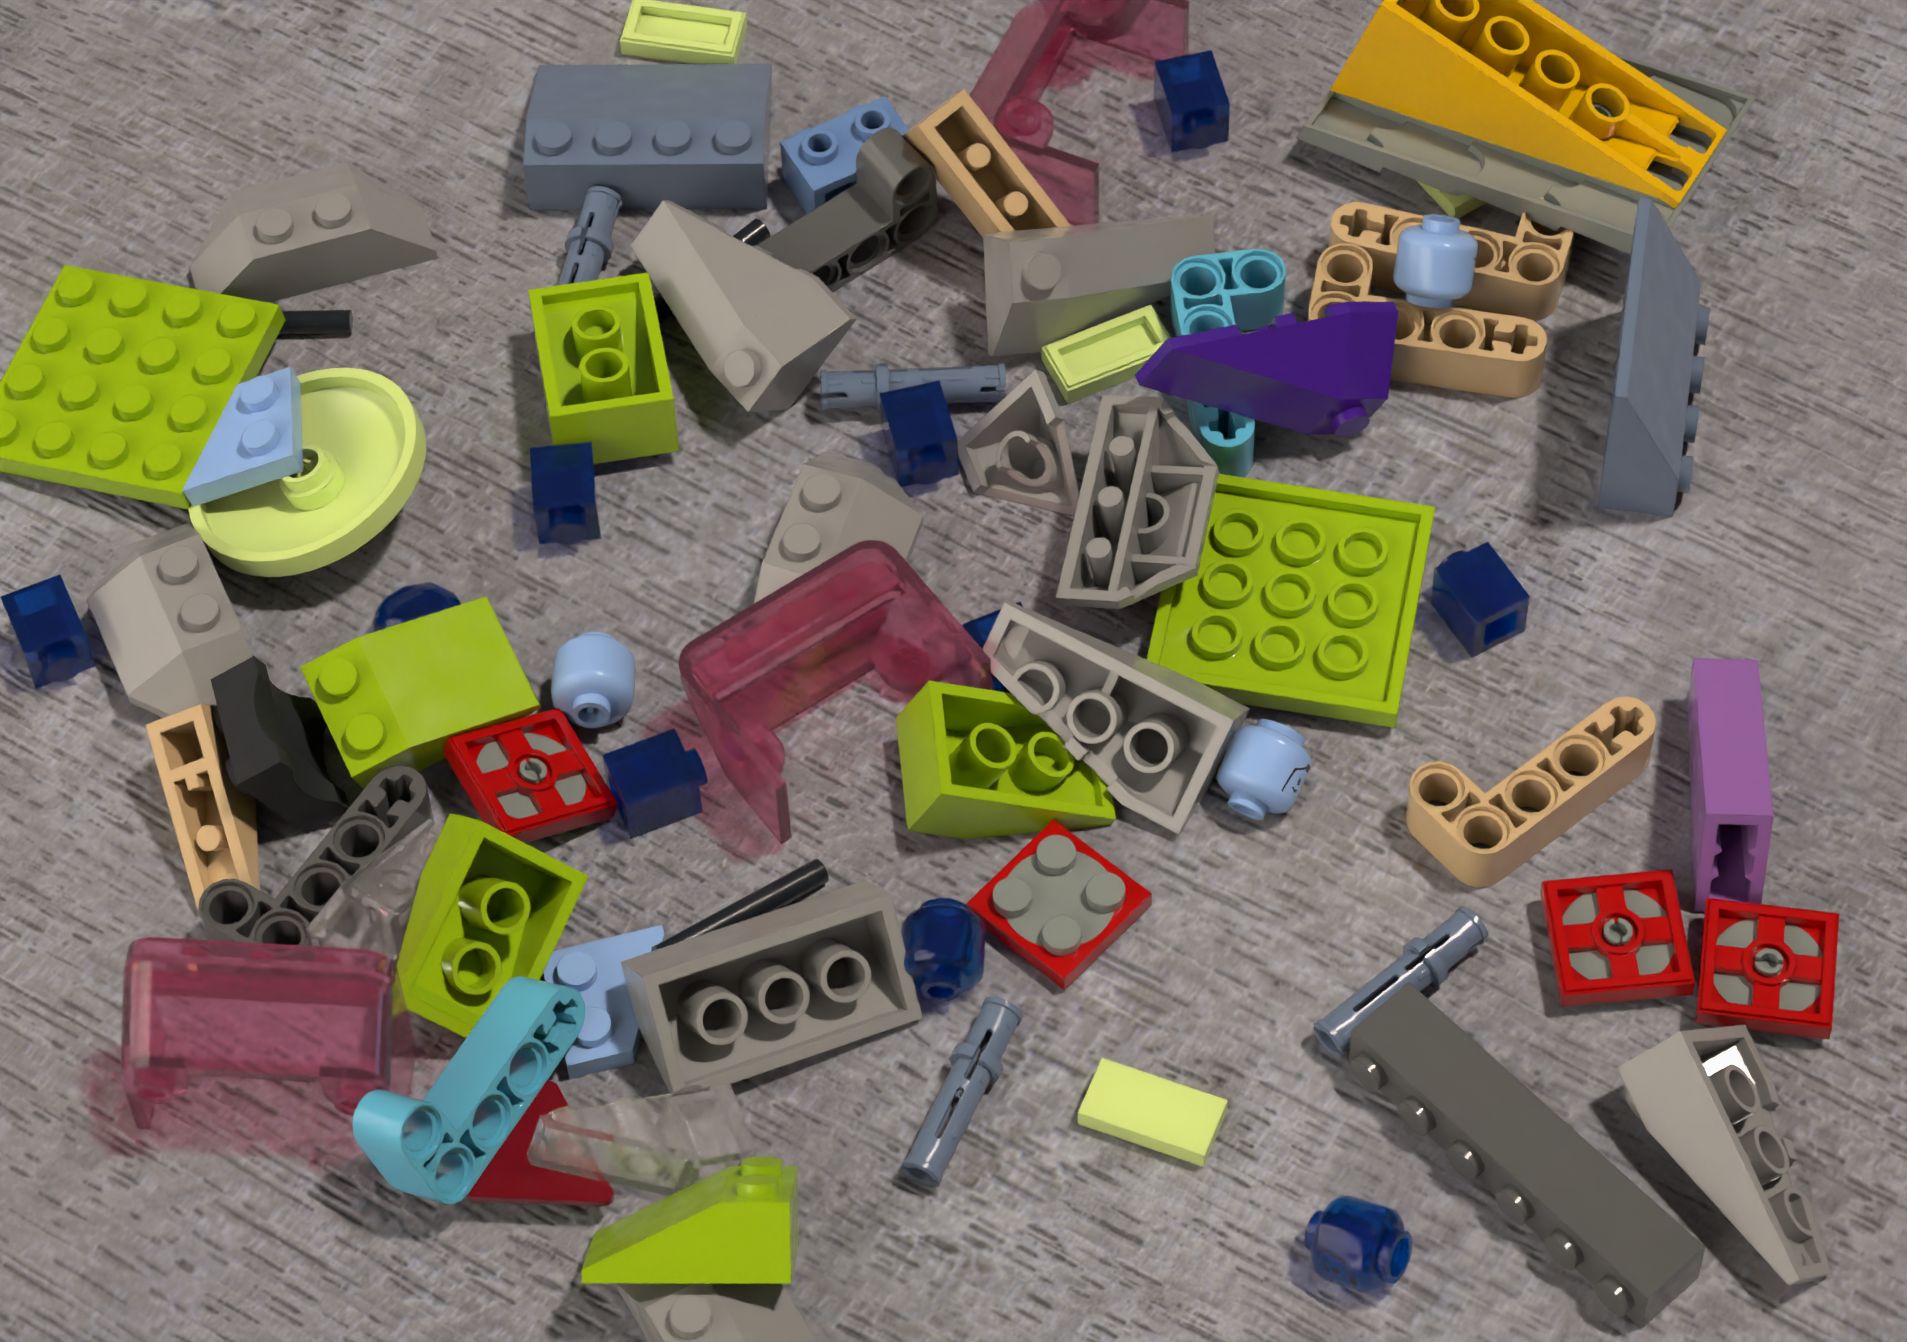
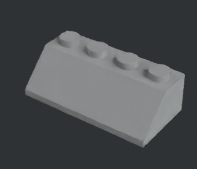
[621,880,923,1103]

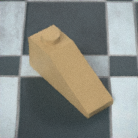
[145,704,260,910]

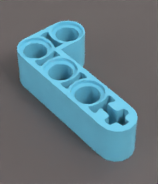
[1170,249,1286,477]
[352,976,585,1204]

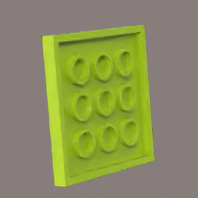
[0,265,285,509]
[1146,474,1435,728]

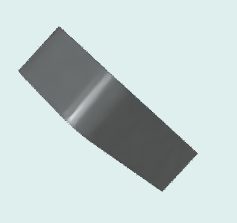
[756,127,937,292]
[198,766,434,993]

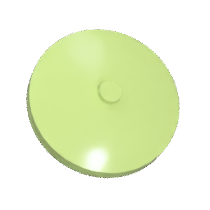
[188,368,426,577]

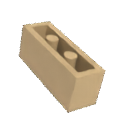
[903,89,1071,238]

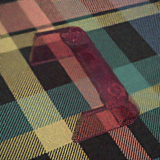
[969,0,1189,225]
[679,540,992,844]
[120,937,417,1129]

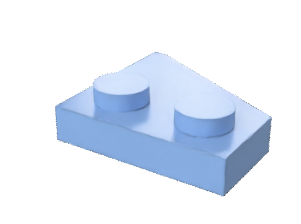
[183,367,303,507]
[543,925,665,1079]

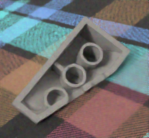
[630,200,857,412]
[983,213,1215,357]
[978,601,1250,834]
[1617,1025,1832,1286]

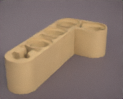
[1329,197,1575,321]
[1308,243,1547,398]
[1406,696,1656,888]

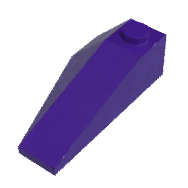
[1135,302,1398,437]

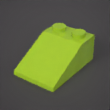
[528,272,679,469]
[300,596,542,789]
[896,680,1116,839]
[387,813,589,1038]
[581,1156,799,1284]

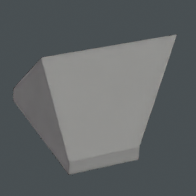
[954,369,1079,516]

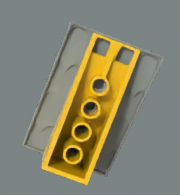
[1296,0,1756,254]

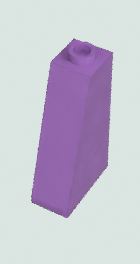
[1687,658,1773,911]

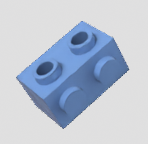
[780,96,909,214]

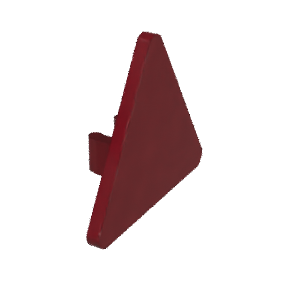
[466,1081,614,1206]

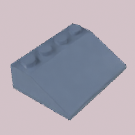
[523,64,773,210]
[1598,197,1710,517]

